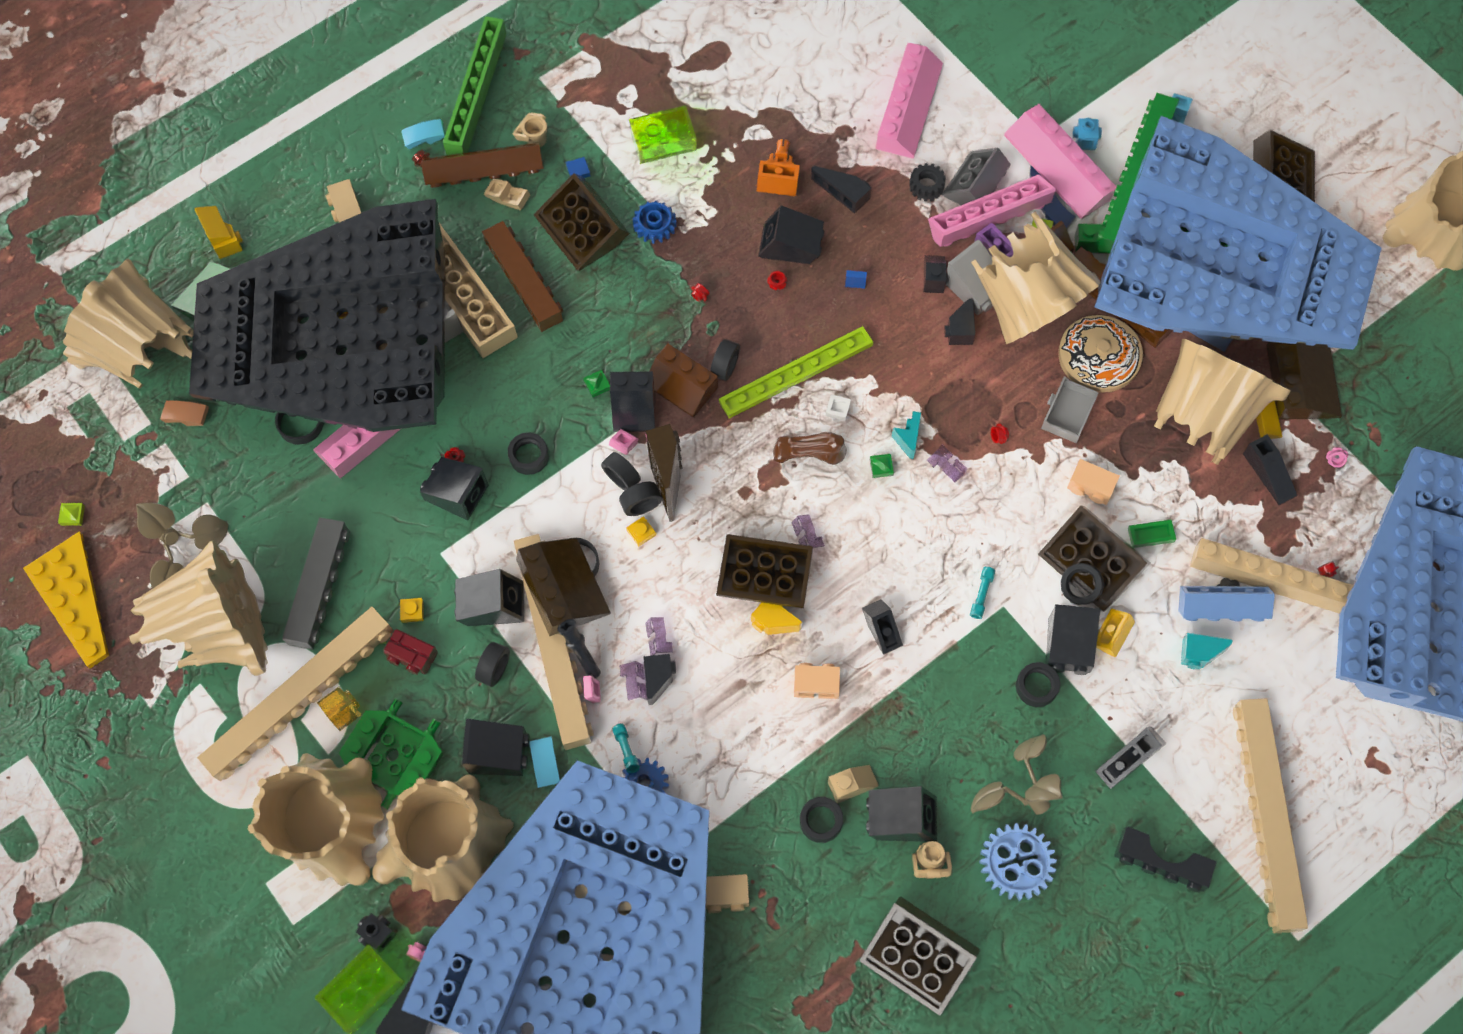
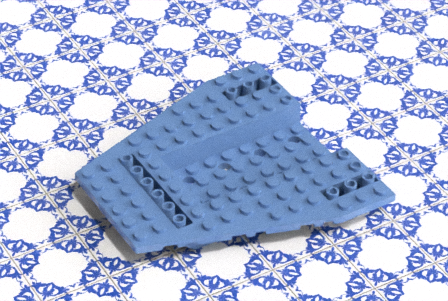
[1094,116,1381,350]
[1336,446,1463,722]
[402,761,710,1034]

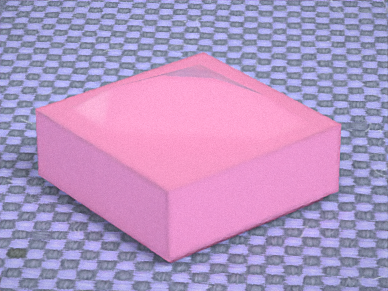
[609,429,638,455]
[583,675,601,703]

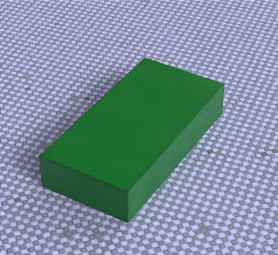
[1127,520,1176,548]

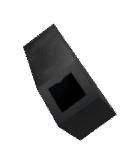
[1243,434,1297,505]

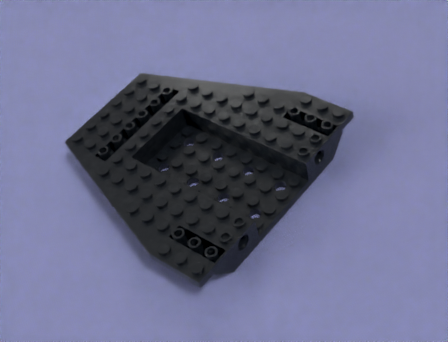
[189,199,445,432]

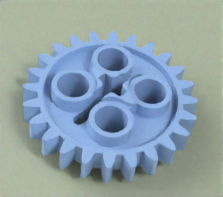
[979,823,1057,901]

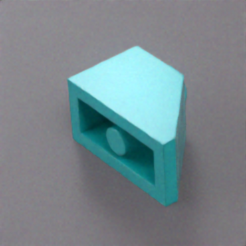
[1181,633,1232,670]

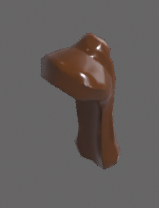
[773,432,847,465]

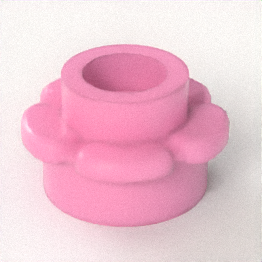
[1326,447,1348,468]
[406,942,427,962]

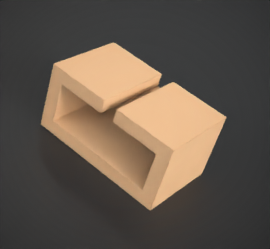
[1067,459,1120,505]
[794,663,840,699]

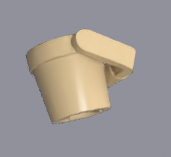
[513,113,547,147]
[912,841,952,878]

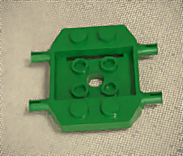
[339,699,443,810]

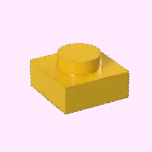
[626,516,656,547]
[400,598,424,623]

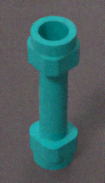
[969,567,996,619]
[612,724,640,773]

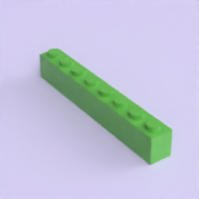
[443,16,507,155]

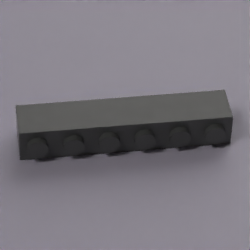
[282,517,350,650]

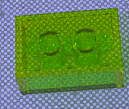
[629,105,697,164]
[314,944,405,1034]

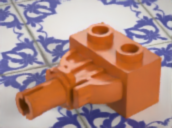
[757,139,800,196]

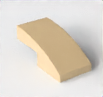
[484,179,530,210]

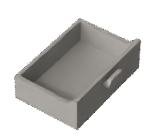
[1041,376,1099,443]

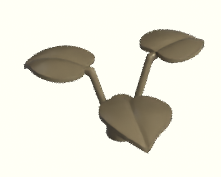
[137,503,228,589]
[971,734,1062,814]

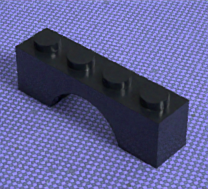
[1114,826,1217,893]

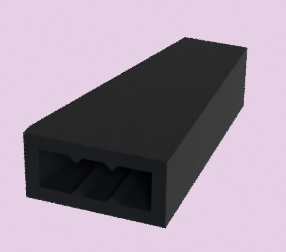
[375,967,433,1034]

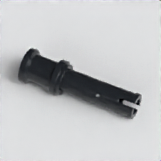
[557,619,601,679]

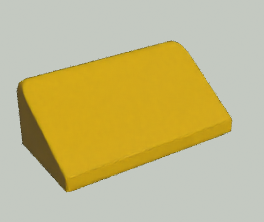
[194,206,231,246]
[1256,401,1283,439]
[1096,608,1135,657]

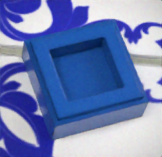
[566,157,590,178]
[845,270,867,289]

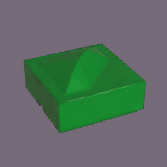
[583,370,610,398]
[869,454,894,478]

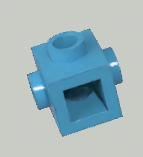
[1072,118,1102,150]

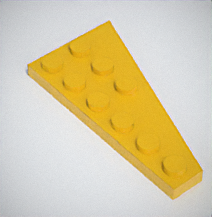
[23,531,109,669]

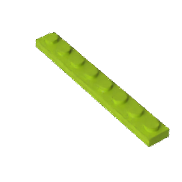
[719,326,873,419]

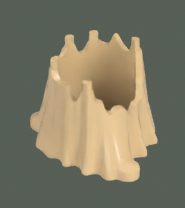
[1383,151,1463,271]
[971,211,1101,344]
[63,259,193,389]
[1154,339,1290,465]
[129,540,268,676]
[248,753,384,886]
[372,775,513,902]

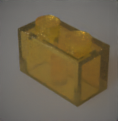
[317,686,361,731]

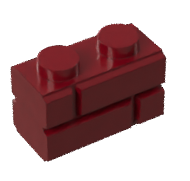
[383,629,438,675]

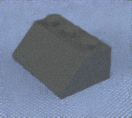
[942,147,1011,205]

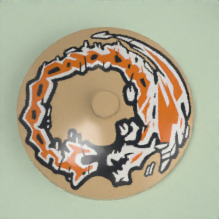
[1058,315,1143,393]

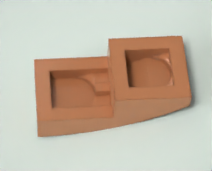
[160,401,209,426]

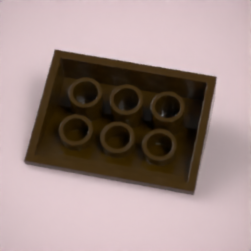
[1253,129,1315,202]
[533,173,630,271]
[1267,341,1342,420]
[645,424,683,522]
[1038,505,1151,612]
[716,534,813,609]
[516,538,611,636]
[860,896,981,1016]

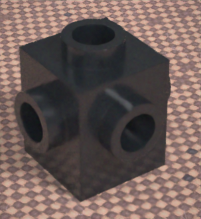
[355,913,396,953]

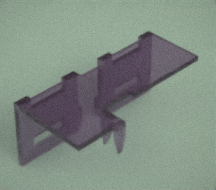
[927,444,968,483]
[792,514,824,548]
[645,617,673,656]
[620,661,647,701]

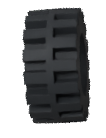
[909,163,946,202]

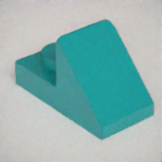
[892,411,921,459]

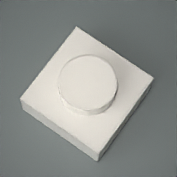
[825,394,851,421]

